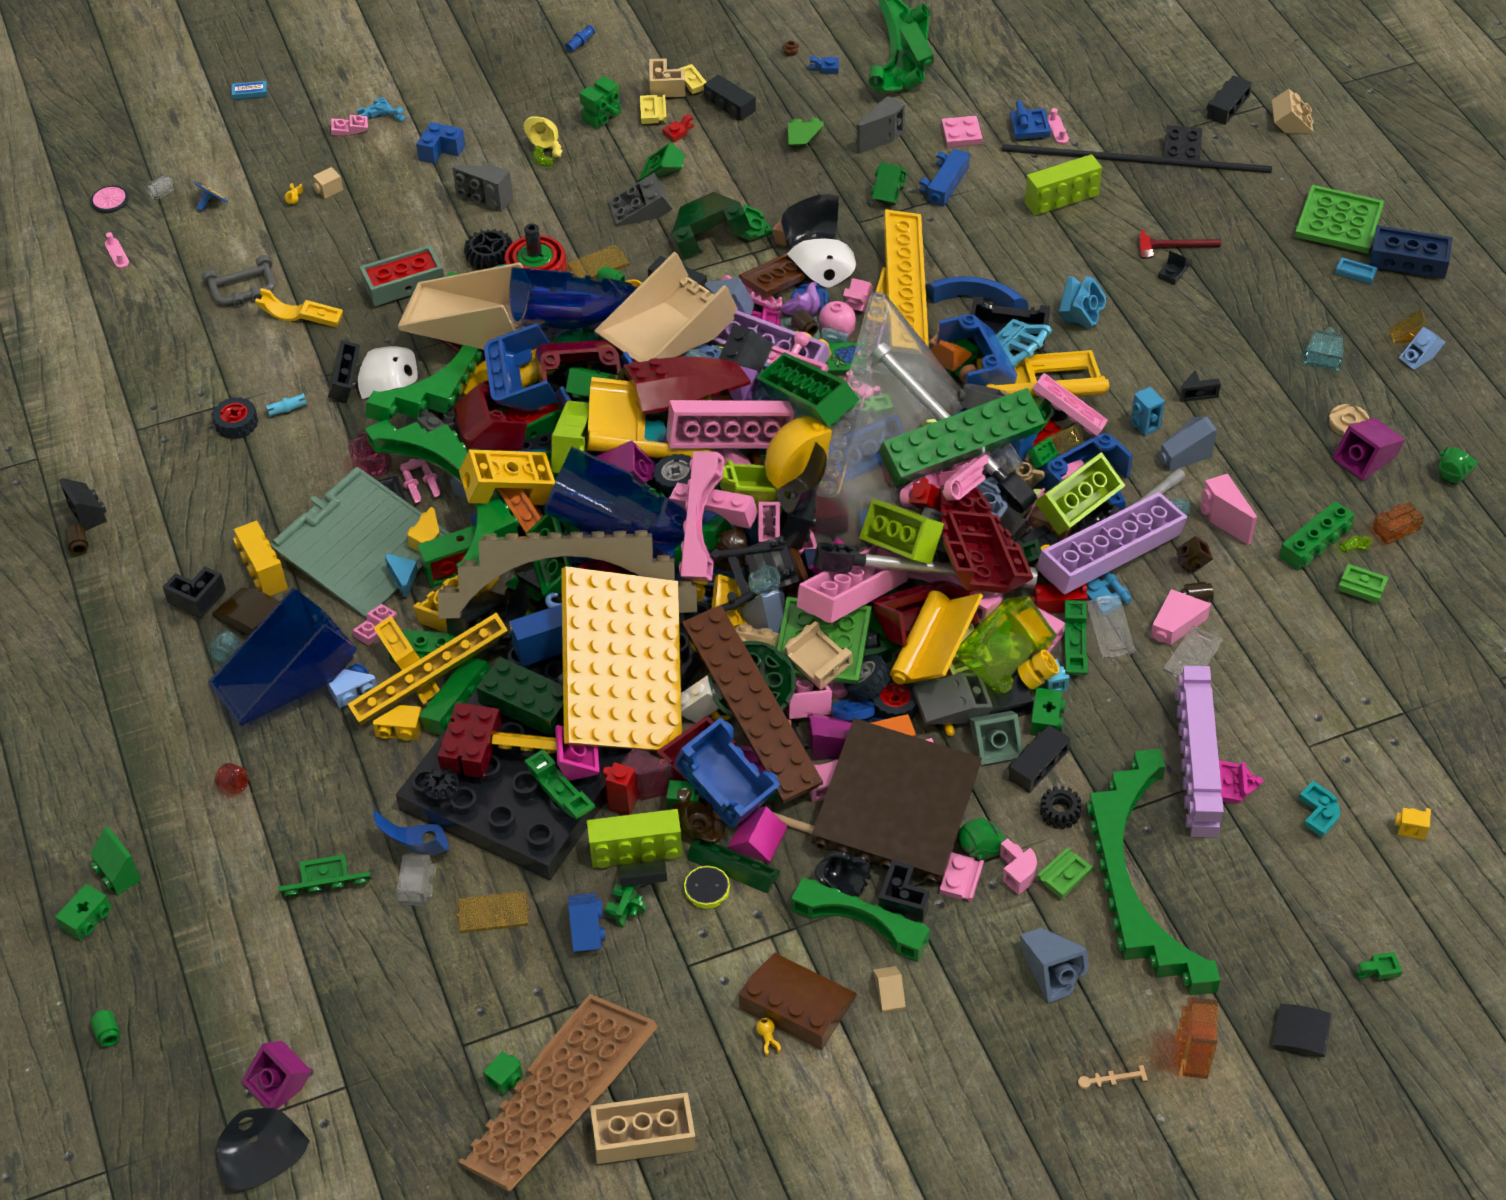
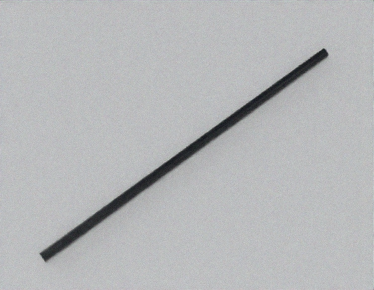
[1002,144,1272,173]

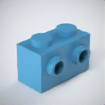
[1130,387,1165,436]

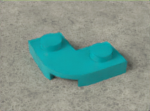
[1299,781,1341,838]

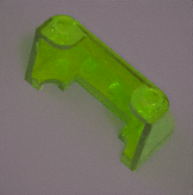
[956,596,1057,693]

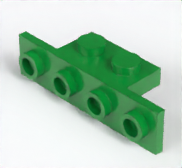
[278,854,372,896]

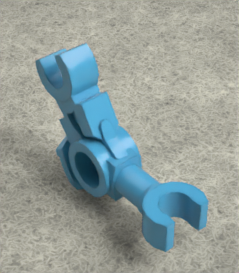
[357,97,406,122]

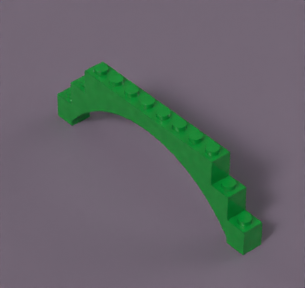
[365,272,484,422]
[365,419,519,570]
[1086,749,1220,995]

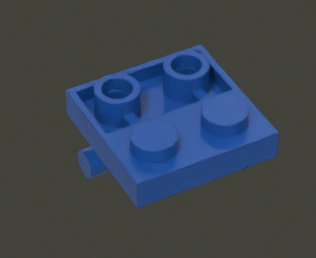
[1009,101,1051,140]

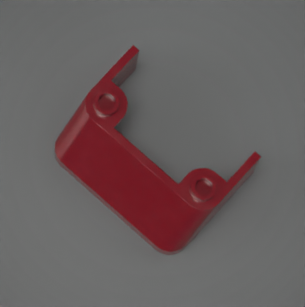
[535,340,621,383]
[454,380,527,451]
[872,581,978,646]

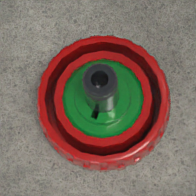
[504,223,567,291]

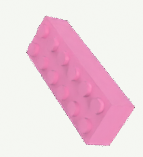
[666,400,795,448]
[797,545,909,623]

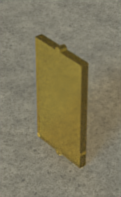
[567,245,630,284]
[457,891,530,933]

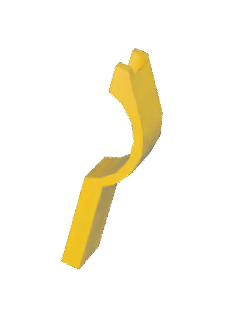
[255,288,343,328]
[373,616,440,705]

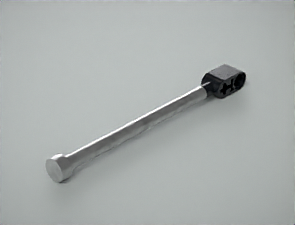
[870,342,1037,513]
[812,542,1037,588]

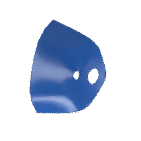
[374,809,449,857]

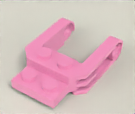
[900,454,989,508]

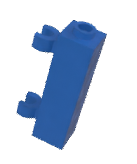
[919,148,970,206]

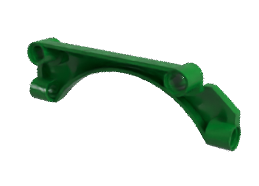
[868,0,930,94]

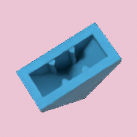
[385,554,418,597]

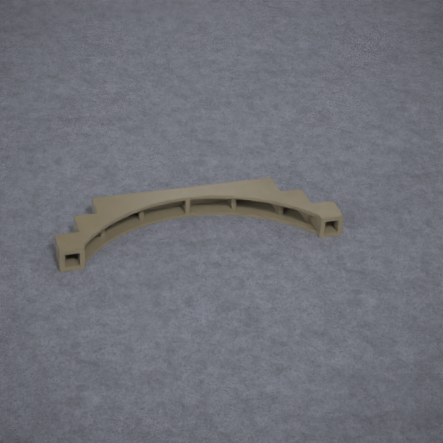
[438,530,697,619]

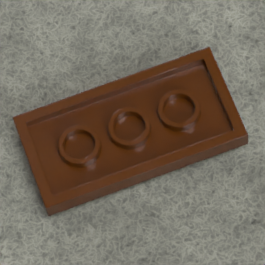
[739,252,810,298]

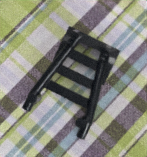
[709,536,800,612]

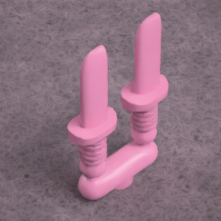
[400,459,440,504]

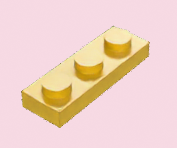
[492,732,557,753]

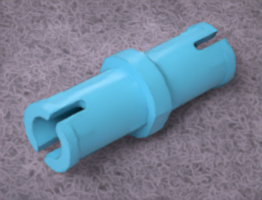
[266,393,307,417]

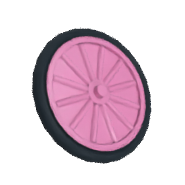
[90,186,129,213]

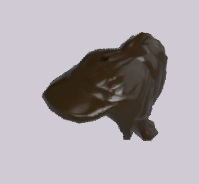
[714,525,748,571]
[671,788,725,843]

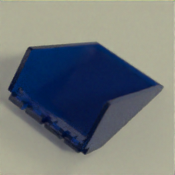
[208,588,357,726]

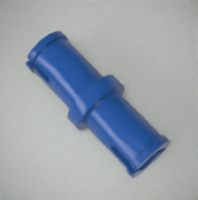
[565,25,595,53]

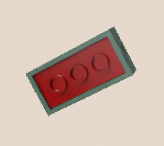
[360,245,444,306]

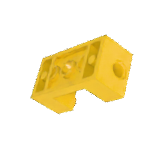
[459,450,556,505]

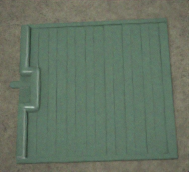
[270,467,450,620]

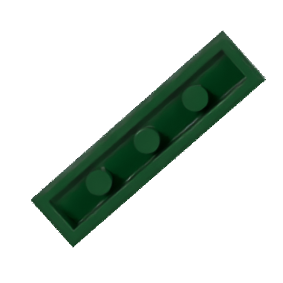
[688,839,780,893]

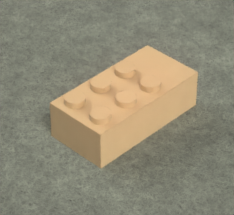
[590,1092,695,1164]

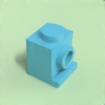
[1043,659,1070,692]

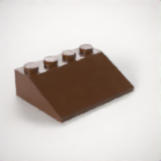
[739,953,857,1050]

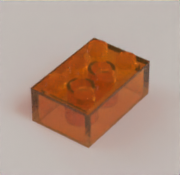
[1174,997,1218,1079]

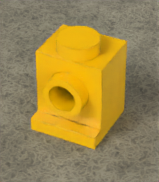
[1394,808,1431,840]

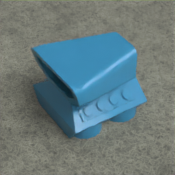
[1058,275,1106,329]

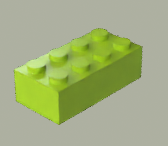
[1025,154,1102,216]
[1034,452,1126,535]
[859,498,944,564]
[587,809,683,868]

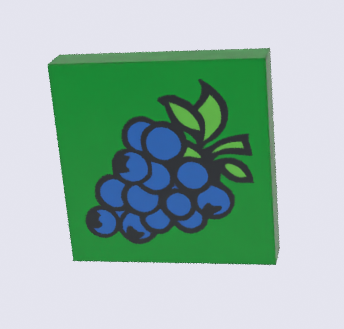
[827,343,866,375]

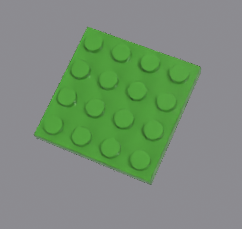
[1295,185,1384,254]
[777,597,872,684]

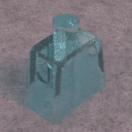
[1303,327,1343,371]

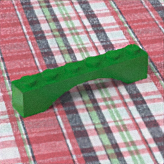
[791,877,930,962]

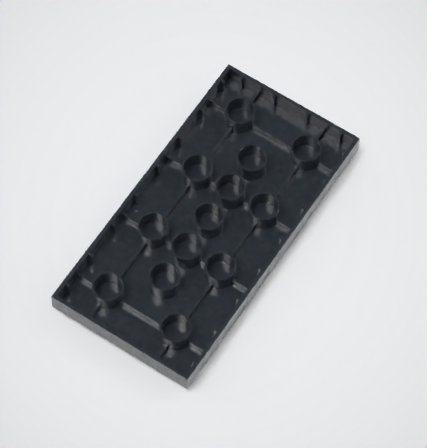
[396,600,712,880]

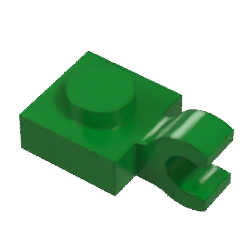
[1356,952,1402,980]

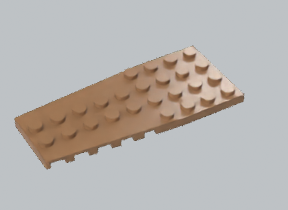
[459,994,658,1191]

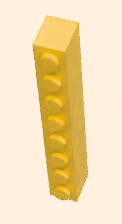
[348,613,508,726]

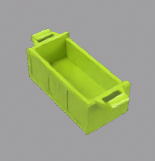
[551,401,593,475]
[719,460,823,514]

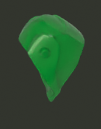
[1438,447,1479,484]
[958,818,1006,860]

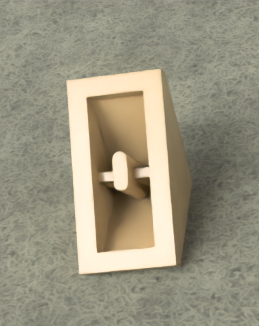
[873,966,906,1013]

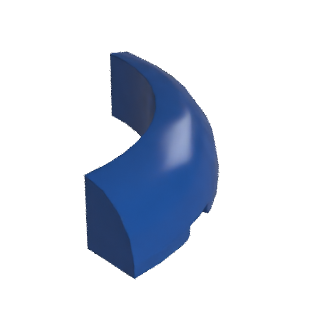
[925,276,1028,310]

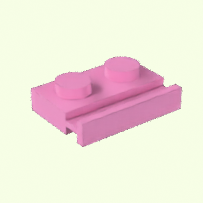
[940,853,984,903]

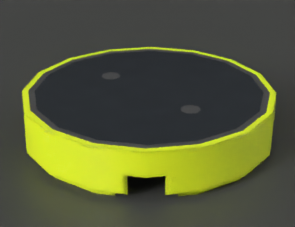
[684,866,730,909]

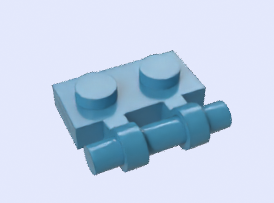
[1086,572,1132,617]

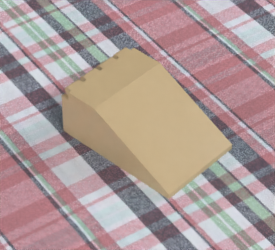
[594,252,737,362]
[398,263,536,350]

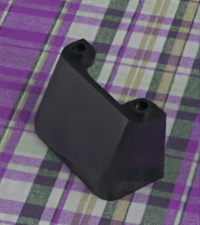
[967,296,1050,354]

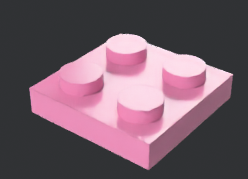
[941,116,982,147]

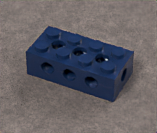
[1369,225,1453,279]

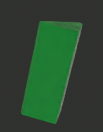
[526,508,572,597]

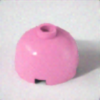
[818,301,856,338]

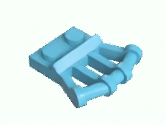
[996,319,1052,367]

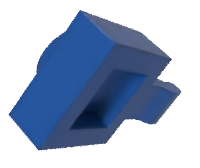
[809,56,839,74]

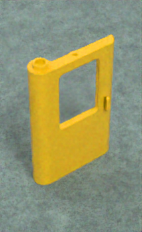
[977,350,1109,399]
[587,377,714,459]

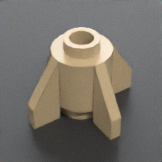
[1004,452,1045,488]

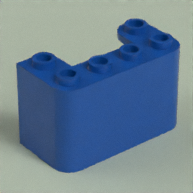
[675,718,781,828]

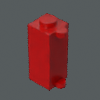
[909,477,941,512]
[1030,584,1088,614]
[603,762,638,815]

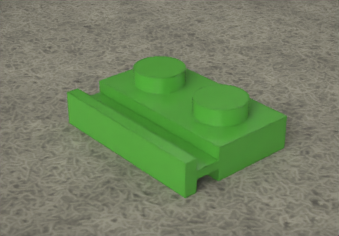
[1338,564,1389,604]
[1037,847,1093,899]

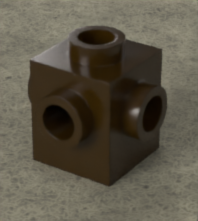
[1176,536,1213,573]

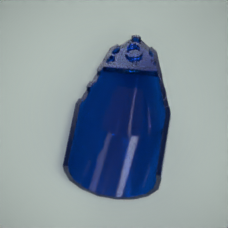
[509,267,638,330]
[543,446,687,545]

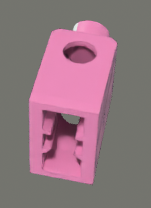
[757,502,780,542]

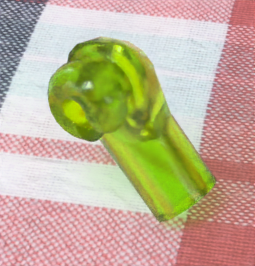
[533,146,554,166]
[1340,535,1372,553]

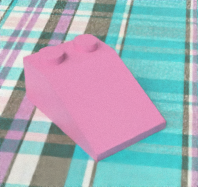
[1200,474,1257,545]
[784,677,832,720]

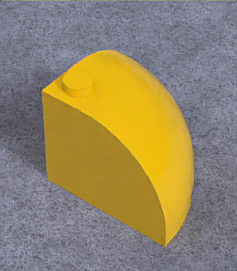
[764,416,832,489]

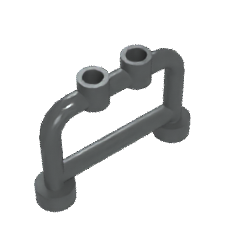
[202,255,275,307]

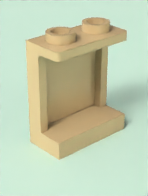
[784,621,853,690]

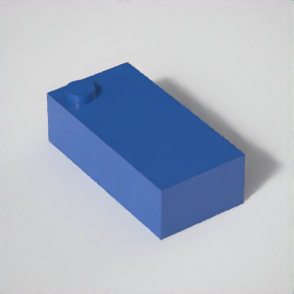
[509,604,563,667]

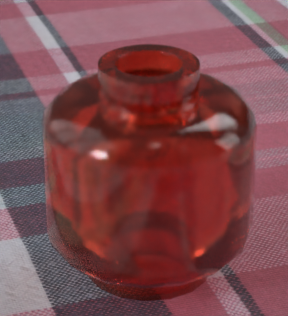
[215,763,248,795]

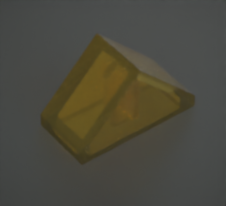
[1389,308,1427,344]
[1048,422,1086,454]

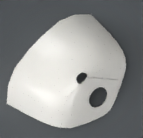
[787,239,856,288]
[358,346,418,399]

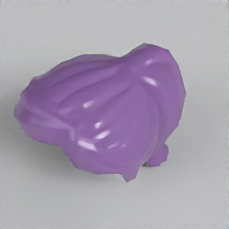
[781,282,820,317]

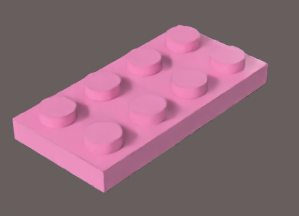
[1032,373,1108,436]

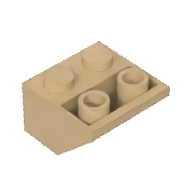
[1272,89,1313,134]

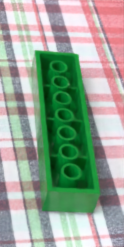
[755,352,860,427]
[878,388,1045,487]

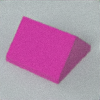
[555,725,599,781]
[728,807,787,864]

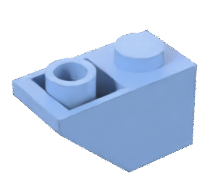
[1399,327,1445,370]
[325,669,377,709]

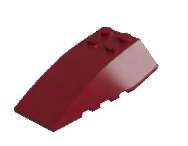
[618,357,751,415]
[940,485,1033,594]

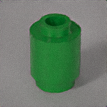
[596,266,626,289]
[90,1010,120,1047]

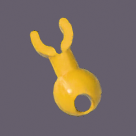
[284,183,303,204]
[756,1018,781,1057]

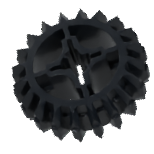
[464,228,513,270]

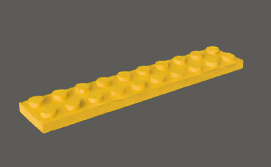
[884,210,929,355]

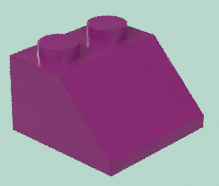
[241,1041,312,1109]

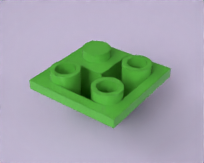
[787,118,824,146]

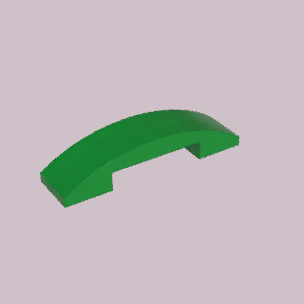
[1064,600,1088,675]
[525,749,595,820]

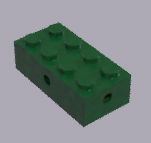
[476,657,564,737]

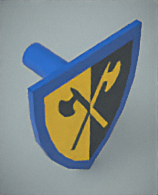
[194,181,228,211]

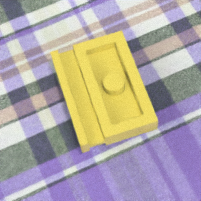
[640,94,667,124]

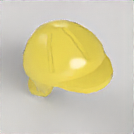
[523,117,562,158]

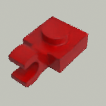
[663,114,694,143]

